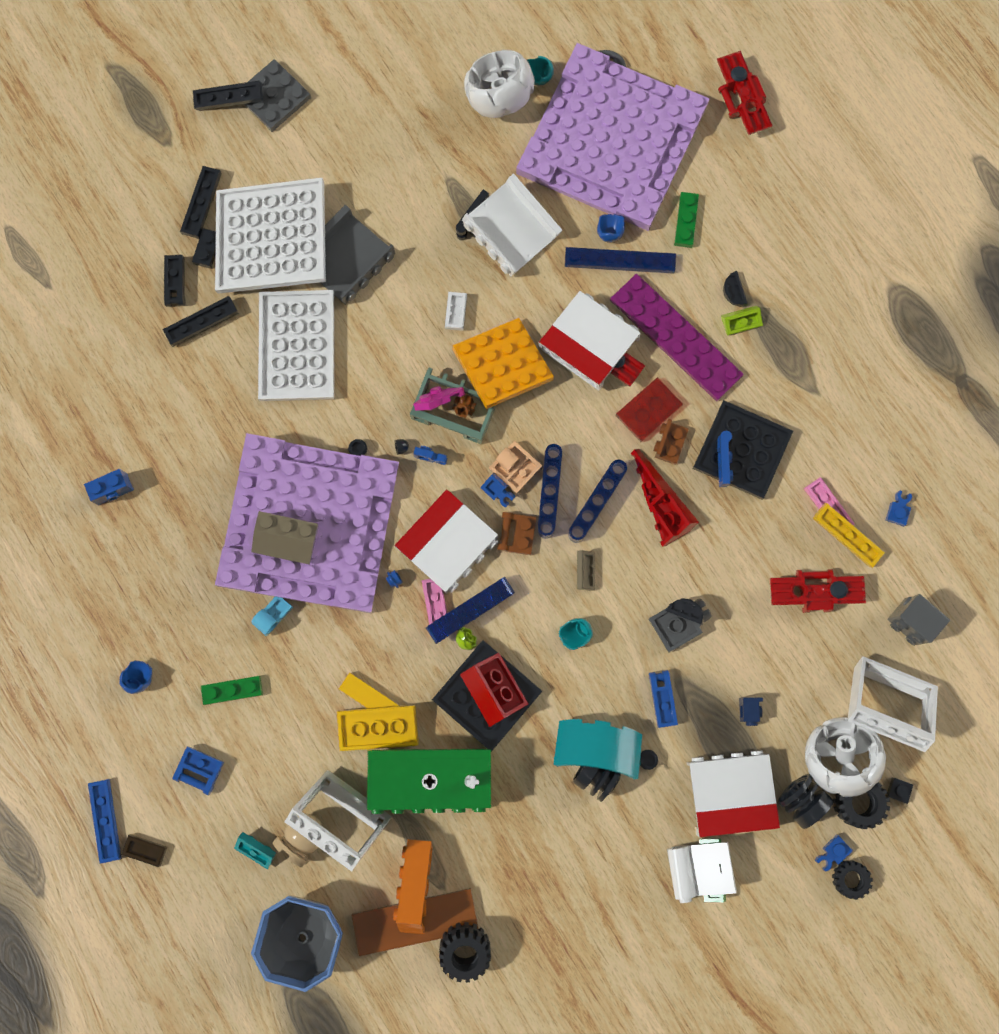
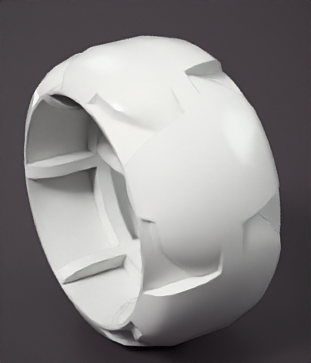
[464,50,534,118]
[805,717,886,797]

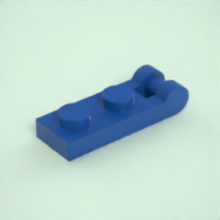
[717,431,733,487]
[648,670,678,728]

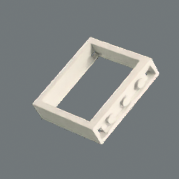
[847,656,938,752]
[285,770,392,872]

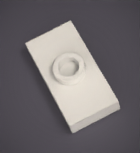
[445,292,467,331]

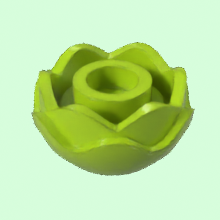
[456,627,477,650]

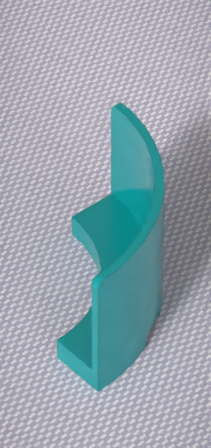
[553,719,642,780]

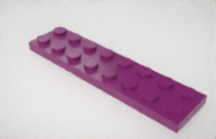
[610,273,744,402]

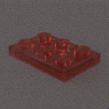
[615,377,683,442]

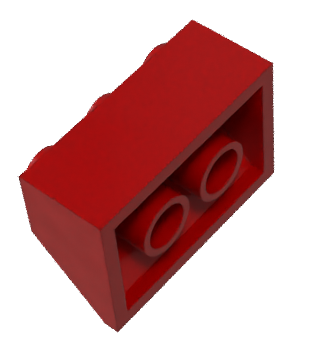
[460,653,528,727]

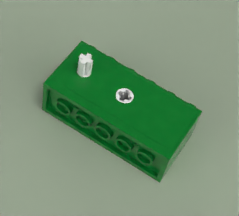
[367,749,491,814]

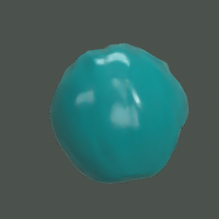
[527,56,554,86]
[558,618,593,650]

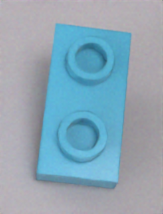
[251,597,293,636]

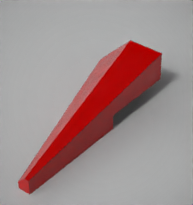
[631,449,699,547]

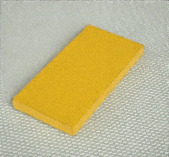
[337,705,419,751]

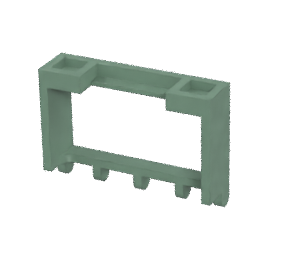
[410,367,496,444]

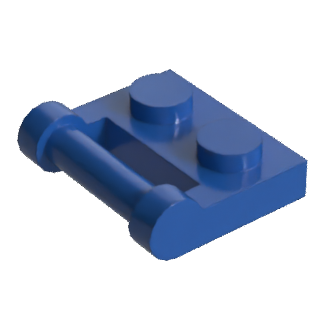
[172,746,224,796]

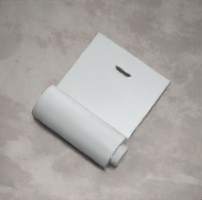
[667,842,737,903]

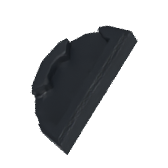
[723,271,748,307]
[665,598,704,625]

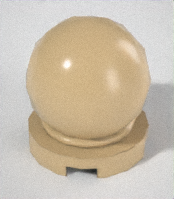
[272,813,323,868]

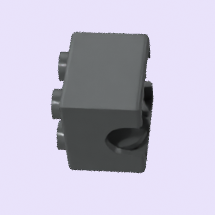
[888,594,950,646]

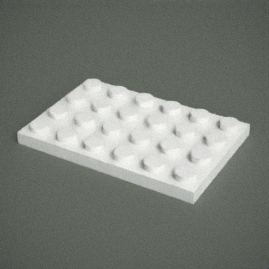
[258,290,334,401]

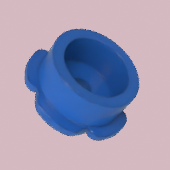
[386,570,403,588]

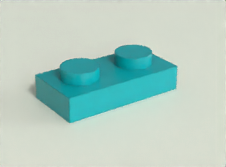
[234,832,276,869]

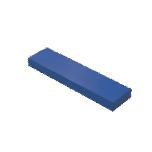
[88,779,122,864]

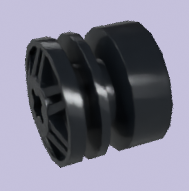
[572,766,621,802]
[778,774,834,829]

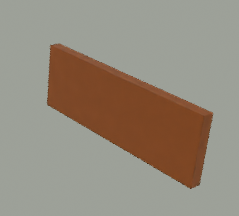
[352,888,479,956]

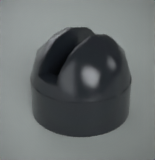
[394,439,409,455]

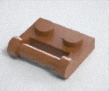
[497,512,536,556]

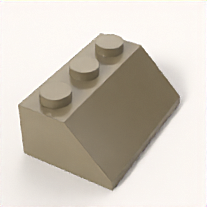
[251,511,318,565]

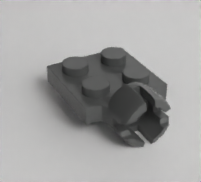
[648,599,711,653]

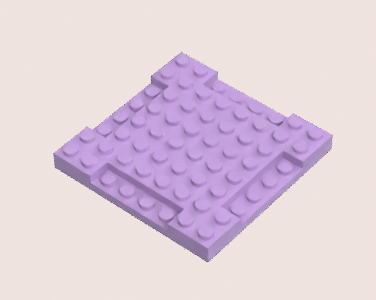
[516,43,710,231]
[215,433,399,613]

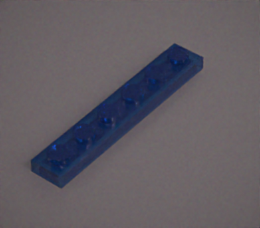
[564,247,676,274]

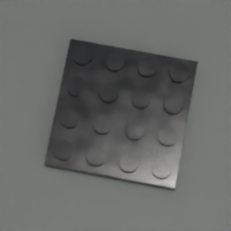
[692,400,793,500]
[432,640,542,752]

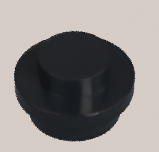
[348,439,367,456]
[640,750,658,770]

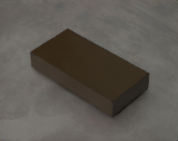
[121,834,167,867]

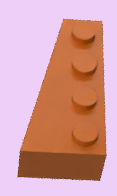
[393,839,433,934]

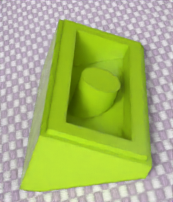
[721,306,763,335]

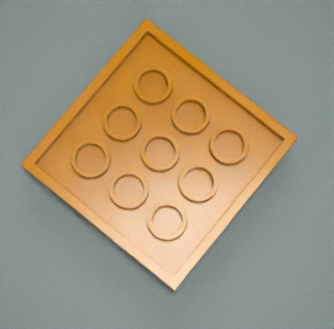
[452,318,554,409]

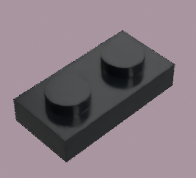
[192,228,216,269]

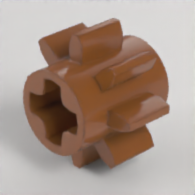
[452,395,477,418]

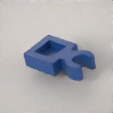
[413,446,447,465]
[480,473,515,507]
[885,490,912,527]
[815,834,853,872]

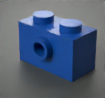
[84,469,134,505]

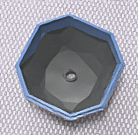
[251,896,343,992]

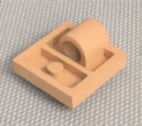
[489,441,542,494]

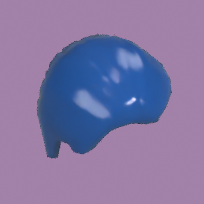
[597,214,625,243]
[119,660,152,694]

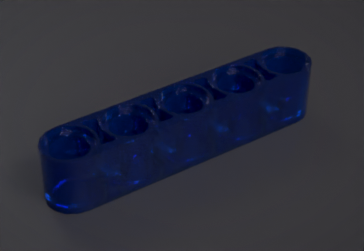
[537,444,562,539]
[568,459,627,543]
[426,577,515,644]

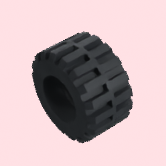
[833,782,890,829]
[439,922,491,983]

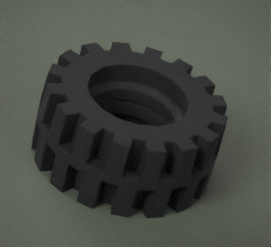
[832,860,873,900]

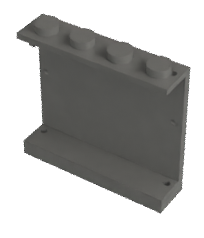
[320,205,395,305]

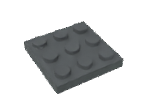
[244,59,311,132]

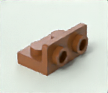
[653,419,689,465]

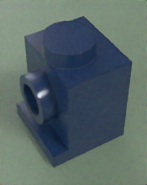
[739,698,763,726]

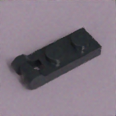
[456,189,489,240]
[164,255,186,307]

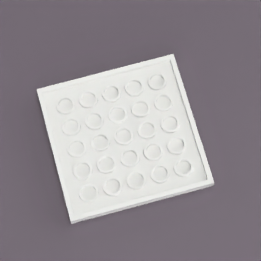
[215,178,326,294]

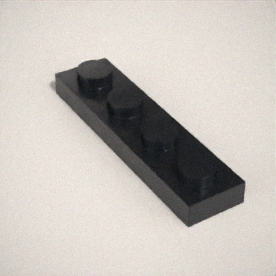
[193,80,263,111]
[180,166,222,239]
[163,296,239,347]

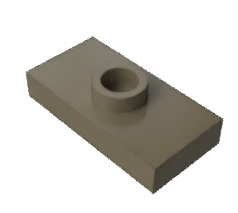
[577,550,595,591]

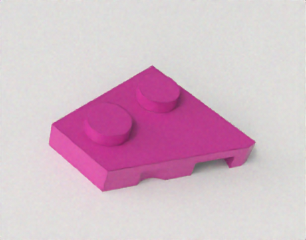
[413,386,465,411]

